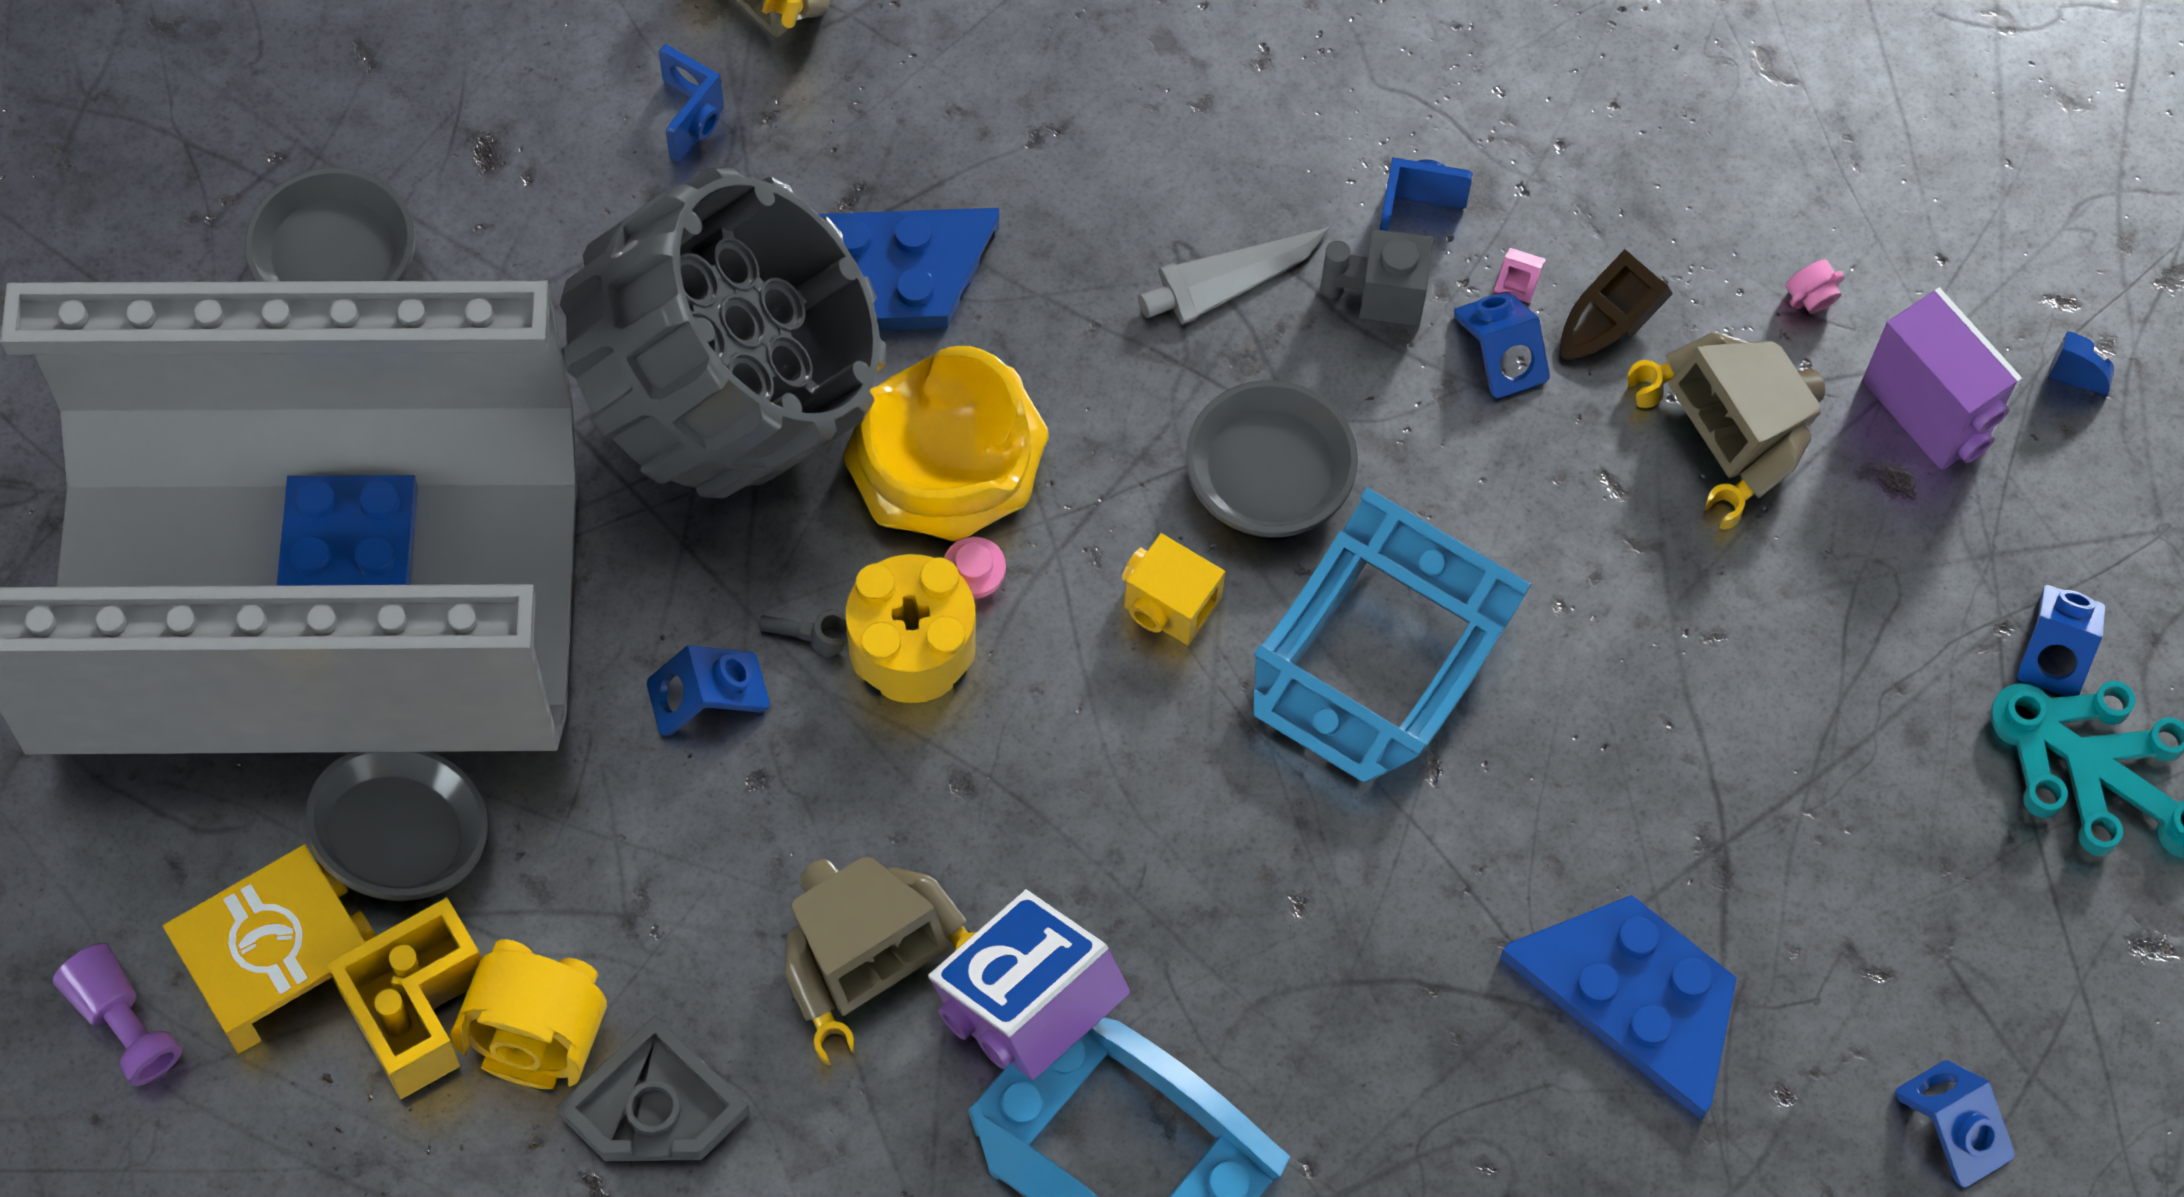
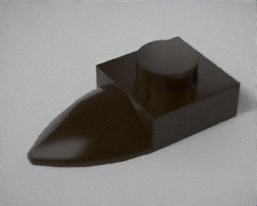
[1560,249,1673,360]

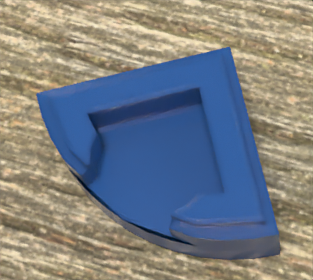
[2048,331,2114,396]

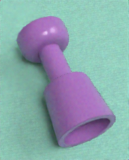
[52,943,182,1086]

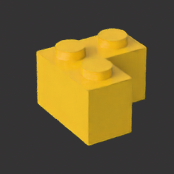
[326,897,481,1100]

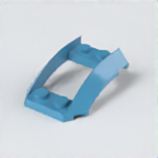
[1253,487,1532,783]
[968,1018,1290,1197]

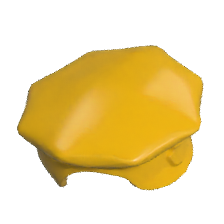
[843,346,1049,542]

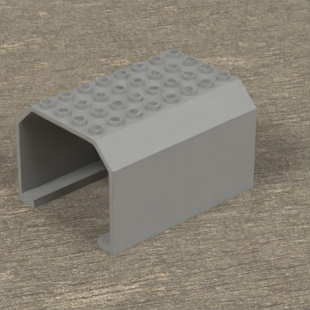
[0,280,577,755]

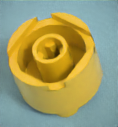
[846,554,976,703]
[451,939,607,1089]

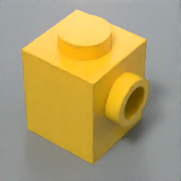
[1121,533,1226,646]

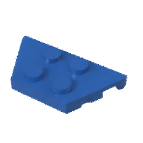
[819,208,999,330]
[1500,895,1737,1120]

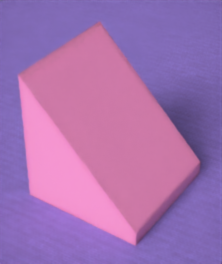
[1494,248,1546,304]

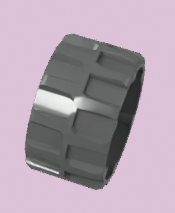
[560,167,886,498]

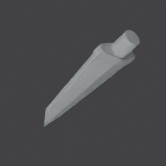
[1138,227,1330,325]

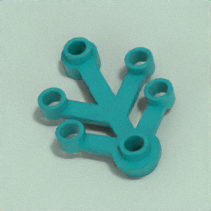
[1990,681,2184,858]

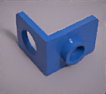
[658,44,724,163]
[1379,157,1473,231]
[1454,292,1550,398]
[2017,585,2105,696]
[647,645,770,735]
[1895,1060,2015,1187]

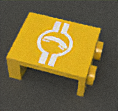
[162,844,376,1054]

